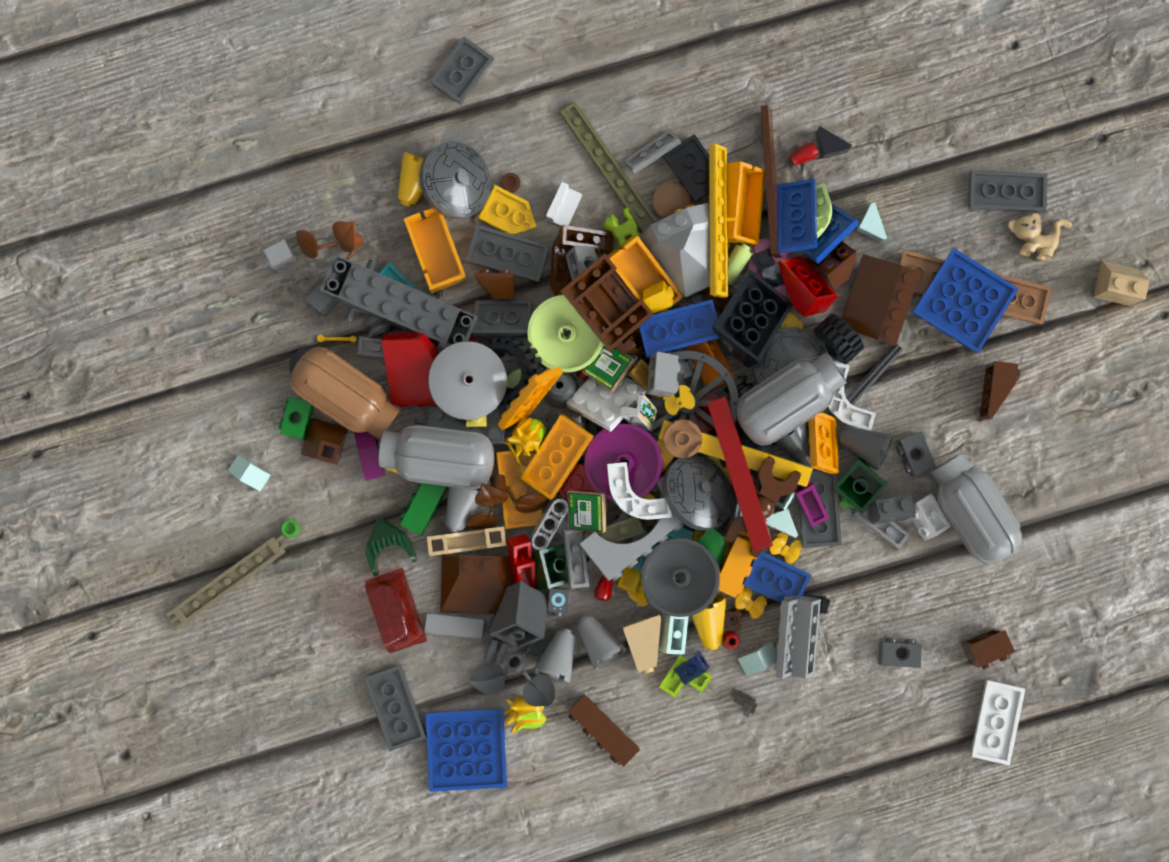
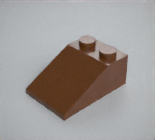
[979,361,1020,422]

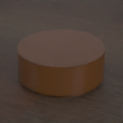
[501,173,520,193]

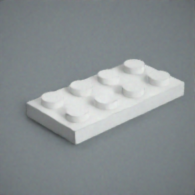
[970,680,1025,765]

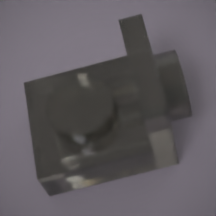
[730,688,757,717]

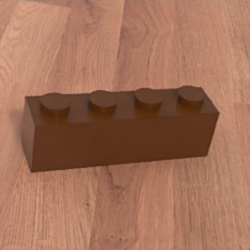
[568,693,640,767]

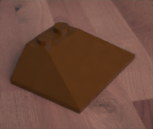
[550,225,614,296]
[560,253,653,351]
[440,555,514,614]

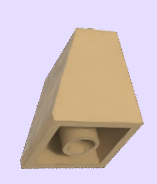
[1093,260,1150,306]
[622,613,661,674]

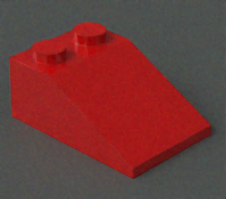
[778,256,838,317]

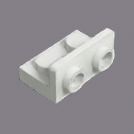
[910,493,951,541]

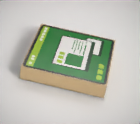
[582,345,635,393]
[568,490,606,533]

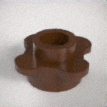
[724,610,742,629]

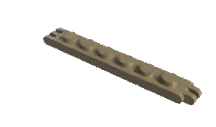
[164,535,290,631]

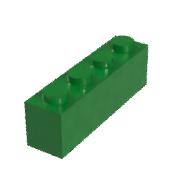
[399,483,448,536]

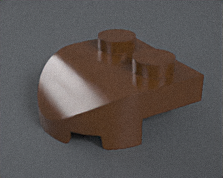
[616,329,645,354]

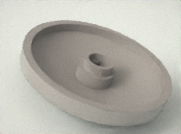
[428,342,507,420]

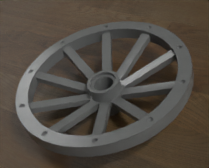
[635,351,739,455]

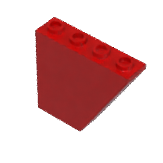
[381,333,439,407]

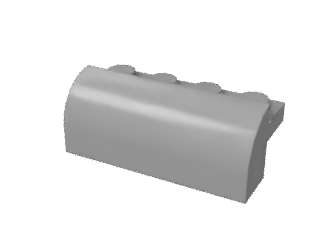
[775,596,821,679]

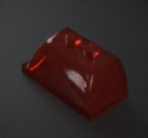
[365,568,428,654]

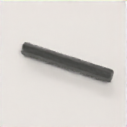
[846,344,903,405]

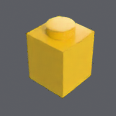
[643,281,674,314]

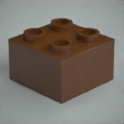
[961,628,1015,669]

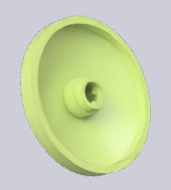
[527,295,603,372]

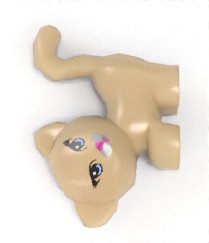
[1008,213,1072,261]

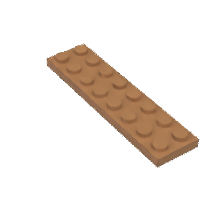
[899,250,1052,325]

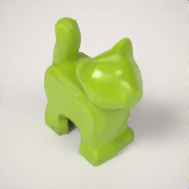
[603,208,641,249]

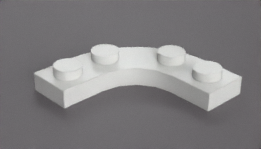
[828,361,876,430]
[607,462,672,519]

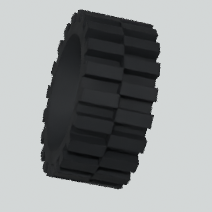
[471,336,543,406]

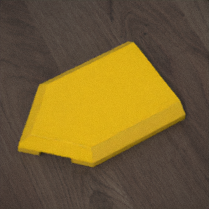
[478,185,537,235]

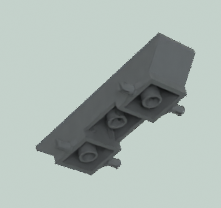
[319,254,478,346]

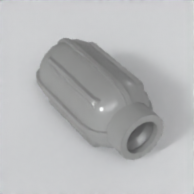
[736,352,847,445]
[379,425,494,489]
[931,453,1022,564]

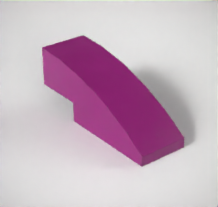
[354,431,386,481]
[793,463,829,527]

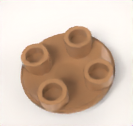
[653,182,691,218]

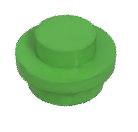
[281,519,300,538]

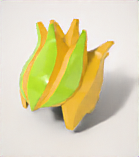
[507,418,547,457]
[503,695,547,734]

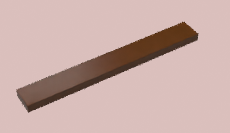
[761,105,782,258]

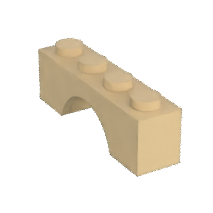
[427,526,507,556]

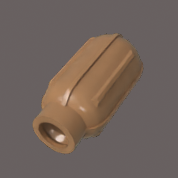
[290,347,400,440]

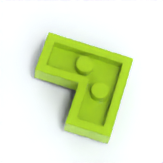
[658,654,712,698]

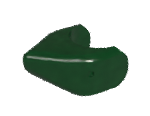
[365,517,418,577]

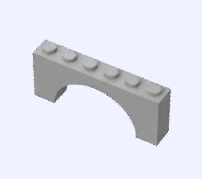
[579,477,684,581]

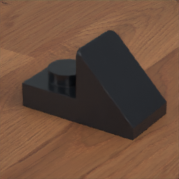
[751,248,784,288]

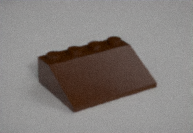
[842,254,921,345]

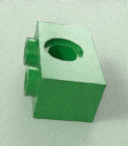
[279,396,314,440]

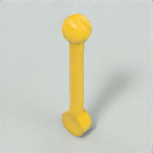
[317,335,357,343]
[505,437,526,473]

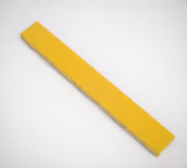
[709,143,728,298]
[658,420,813,487]

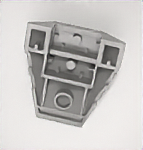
[639,203,710,298]

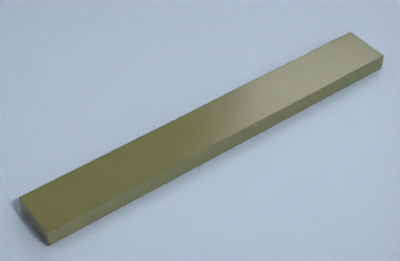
[559,101,658,233]

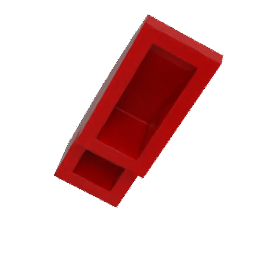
[507,534,536,590]

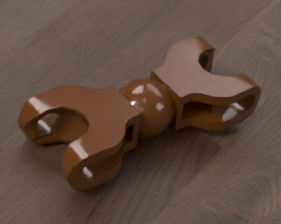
[724,456,801,558]

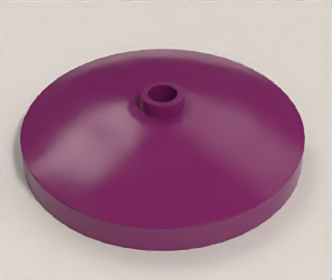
[585,424,663,501]

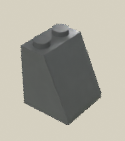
[489,581,548,649]

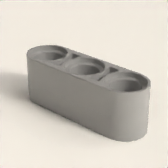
[529,498,568,550]

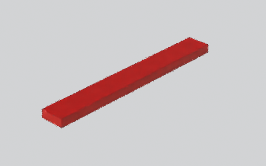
[707,397,773,552]

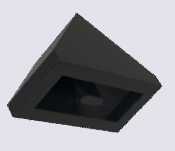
[815,126,852,159]

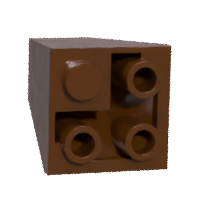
[806,241,857,290]
[475,270,515,300]
[301,418,348,465]

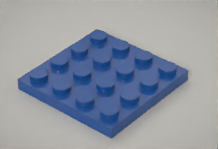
[912,248,1019,354]
[426,708,508,792]

